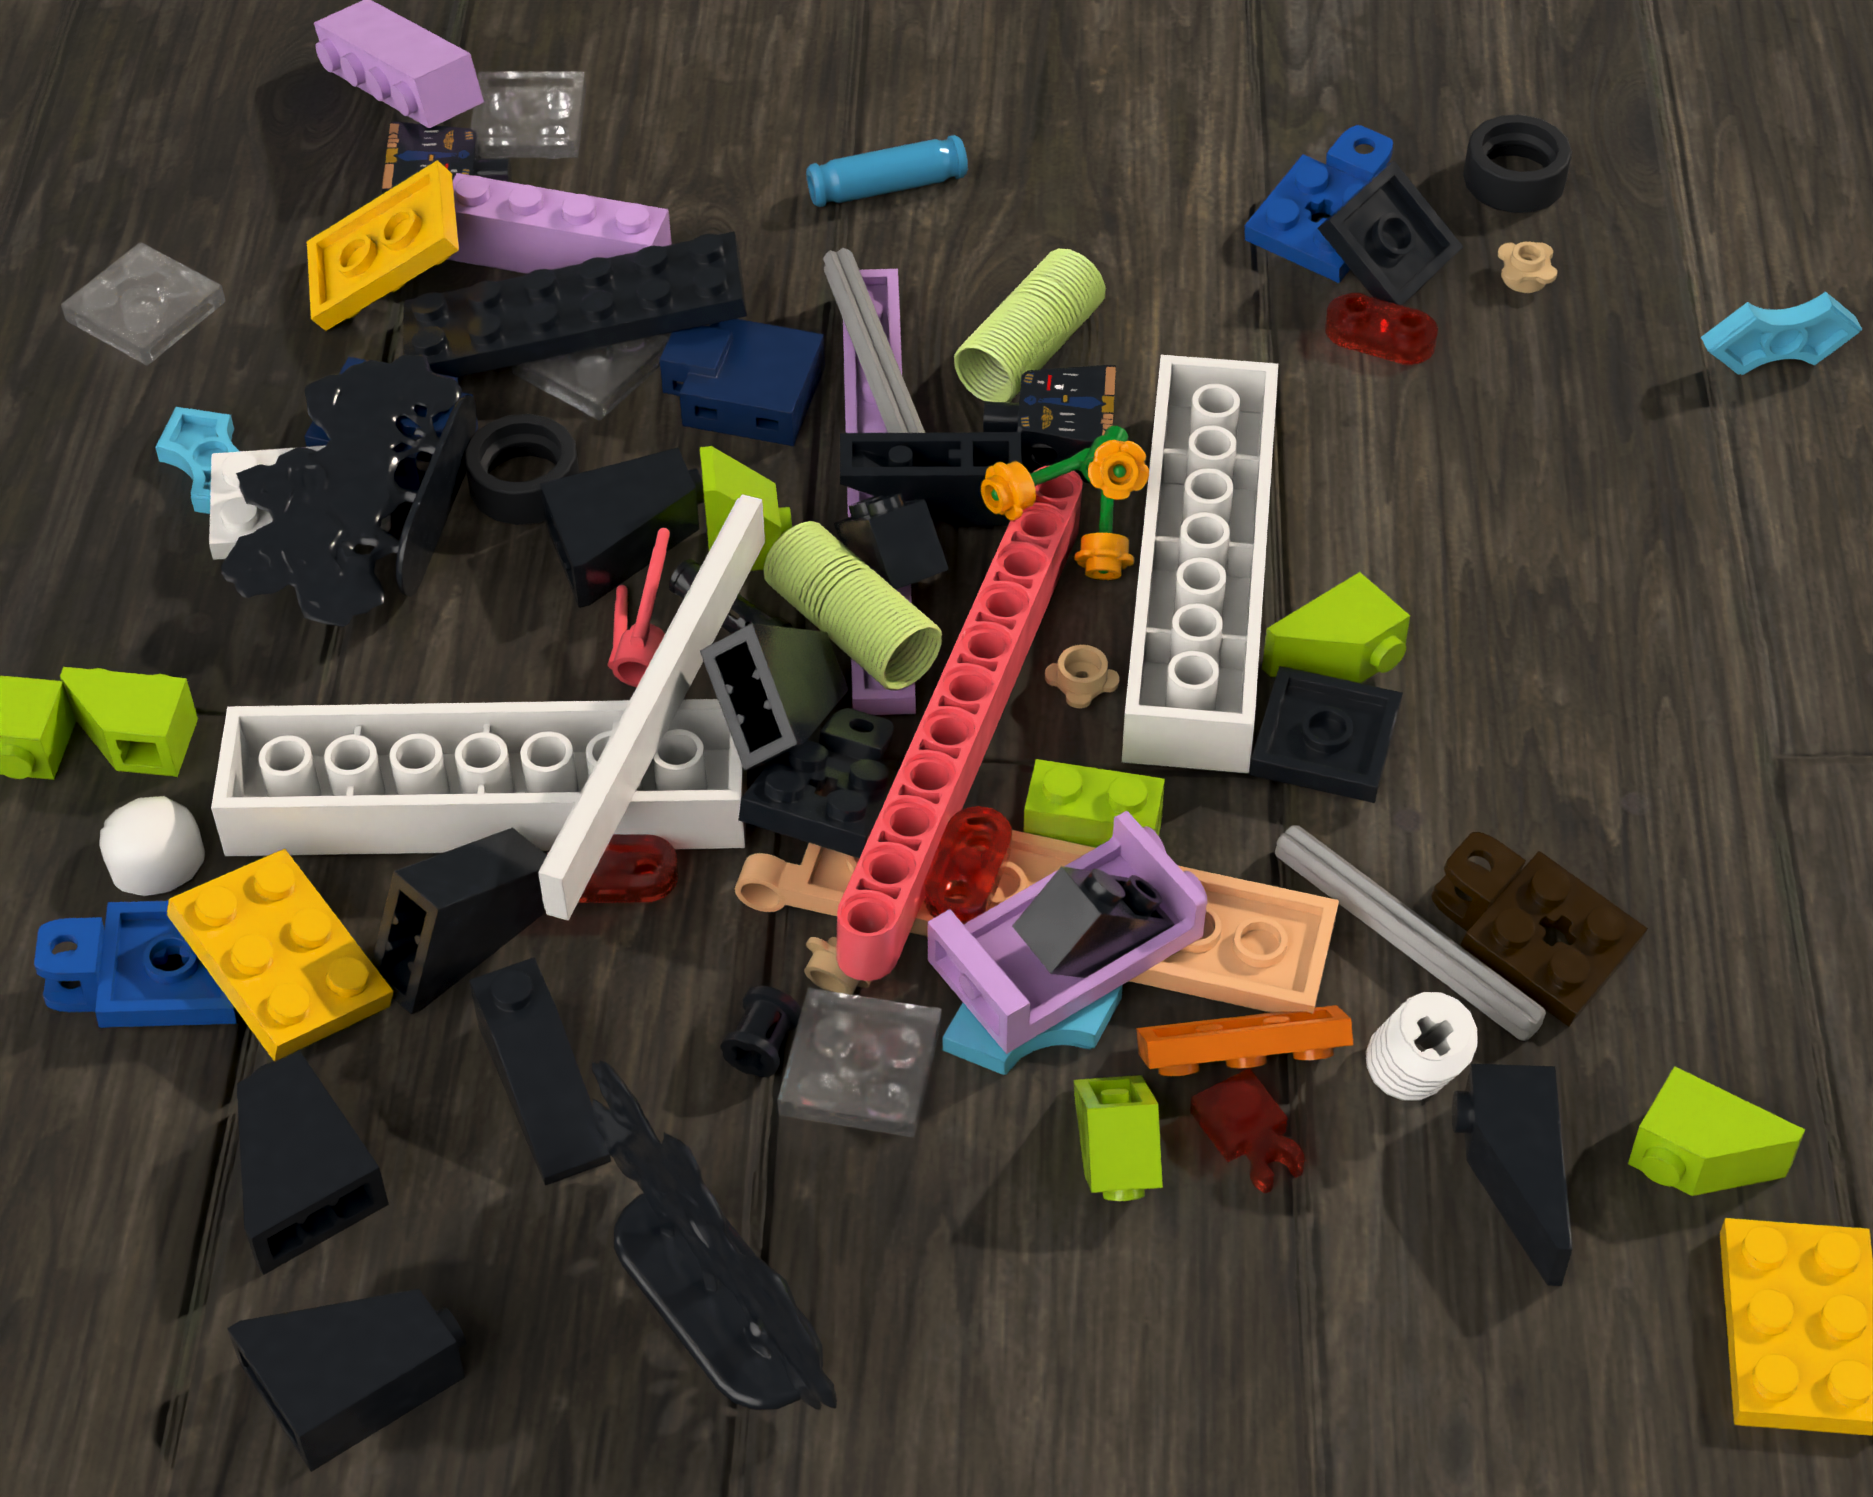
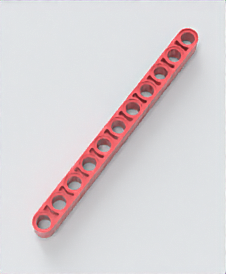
[836,465,1083,981]

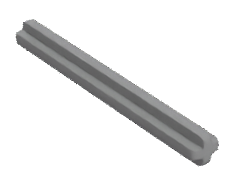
[823,248,925,433]
[1275,825,1546,1041]

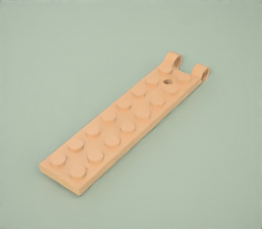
[735,818,1339,1014]

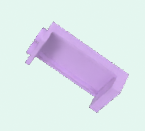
[927,811,1207,1054]

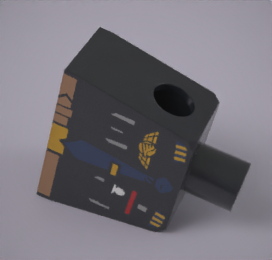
[382,122,512,194]
[983,365,1116,484]

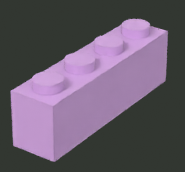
[314,0,484,128]
[447,173,671,274]

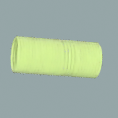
[954,248,1106,402]
[764,521,942,690]

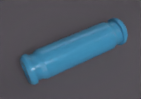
[806,135,968,207]

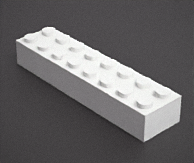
[1122,355,1278,773]
[211,699,747,856]

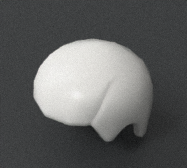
[99,796,205,896]

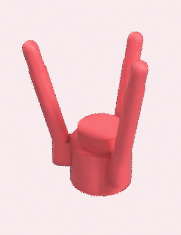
[608,528,670,687]

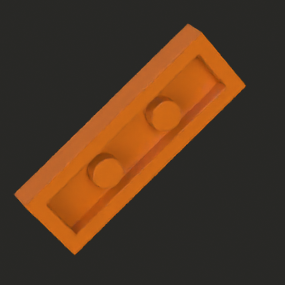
[1136,1005,1353,1076]

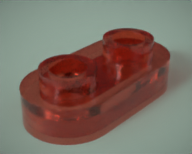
[1325,293,1438,365]
[924,806,1012,924]
[547,834,679,903]

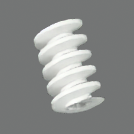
[1366,992,1477,1101]

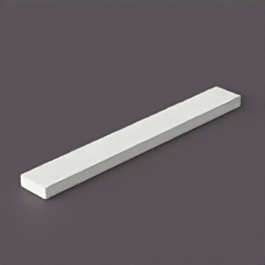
[538,494,765,921]

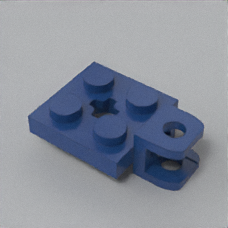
[1244,125,1393,283]
[34,901,238,1028]

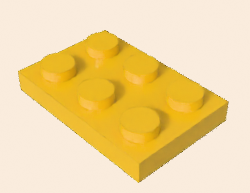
[307,160,459,331]
[167,849,394,1061]
[1720,1218,1873,1436]

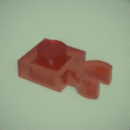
[1190,1068,1305,1194]

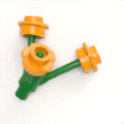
[981,426,1149,580]

